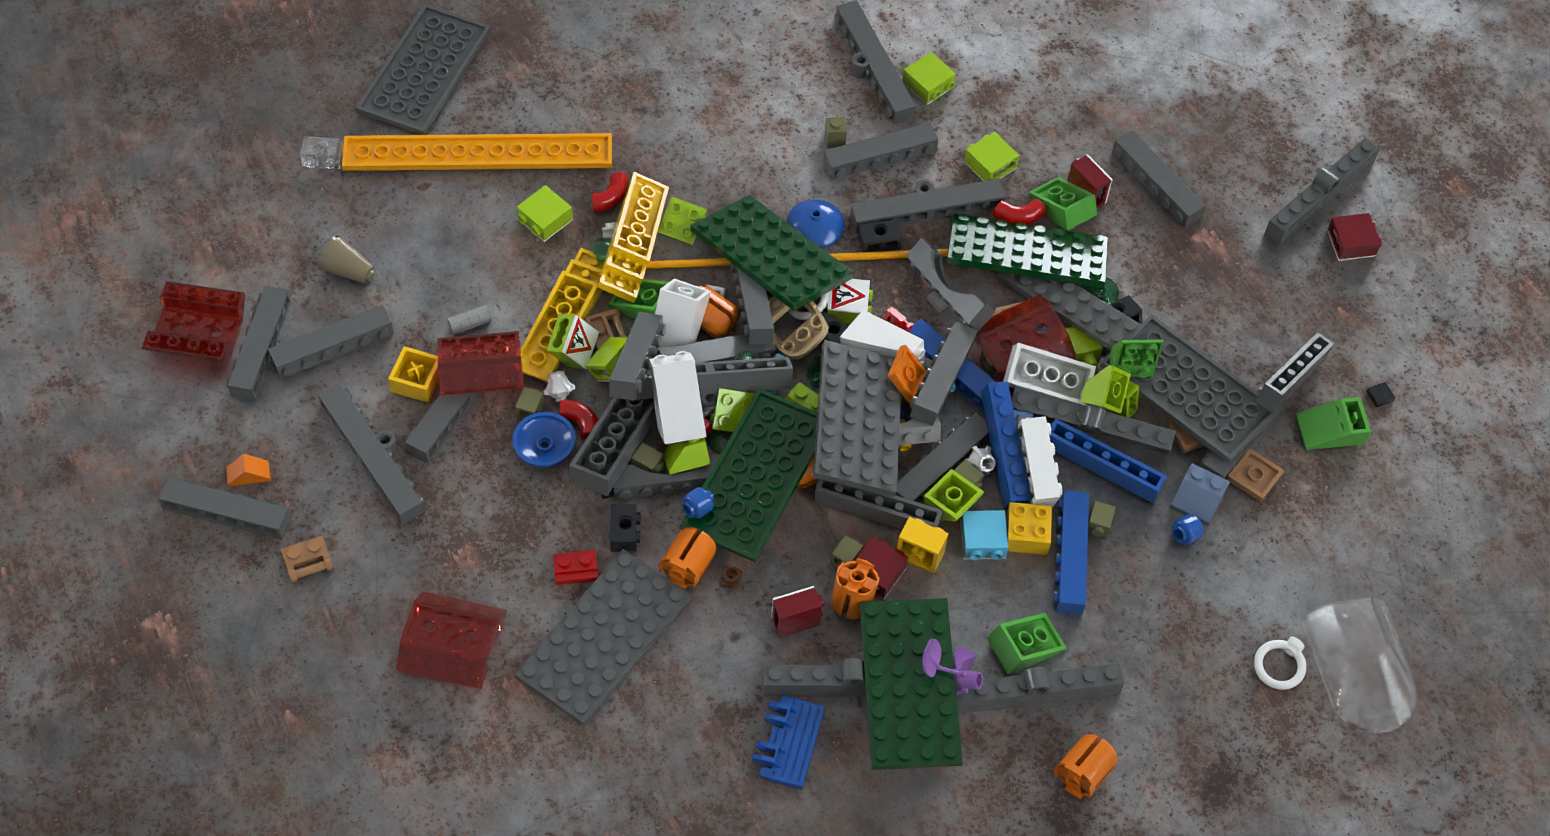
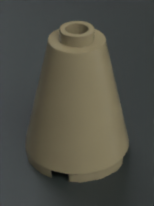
[317,234,375,283]

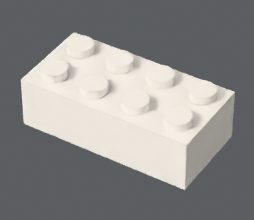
[1003,343,1096,406]
[1017,416,1062,508]

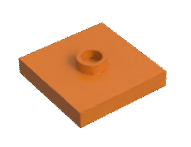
[887,345,926,403]

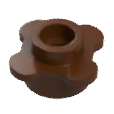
[719,566,743,588]

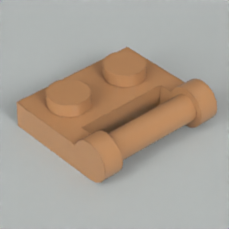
[585,309,628,351]
[281,536,334,583]

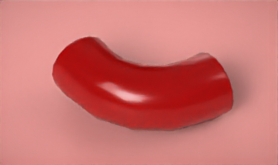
[592,172,629,213]
[992,199,1046,224]
[560,400,599,441]

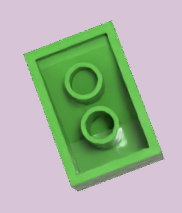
[1029,177,1097,230]
[607,279,669,320]
[987,613,1067,674]

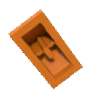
[226,454,271,487]

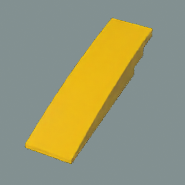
[597,172,669,303]
[511,248,606,383]

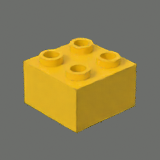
[388,346,444,403]
[1006,502,1052,555]
[897,517,949,574]

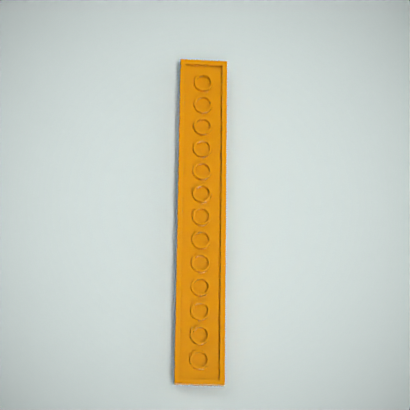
[342,133,612,171]

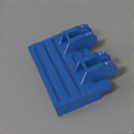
[752,695,825,790]

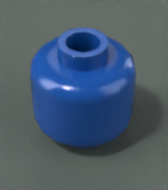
[682,487,714,519]
[1172,514,1203,545]

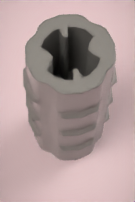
[447,305,491,335]

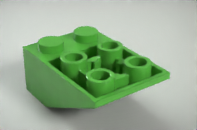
[1109,340,1164,378]
[1295,397,1371,450]

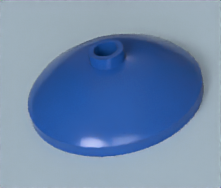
[787,200,845,248]
[513,412,576,468]

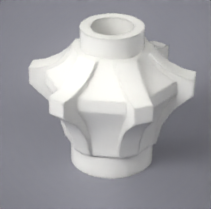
[543,371,576,402]
[965,446,996,476]

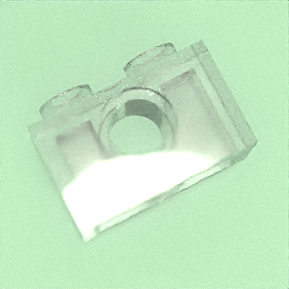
[300,136,344,169]

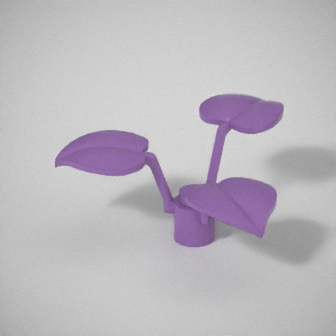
[922,639,983,695]

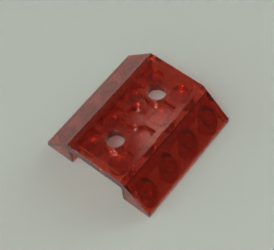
[141,281,245,361]
[971,294,1078,393]
[437,331,524,395]
[396,591,507,689]

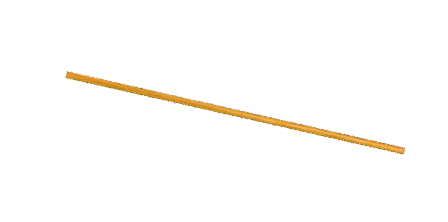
[646,249,949,269]

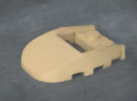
[768,296,829,359]

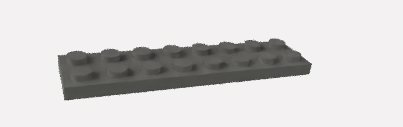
[997,272,1145,350]

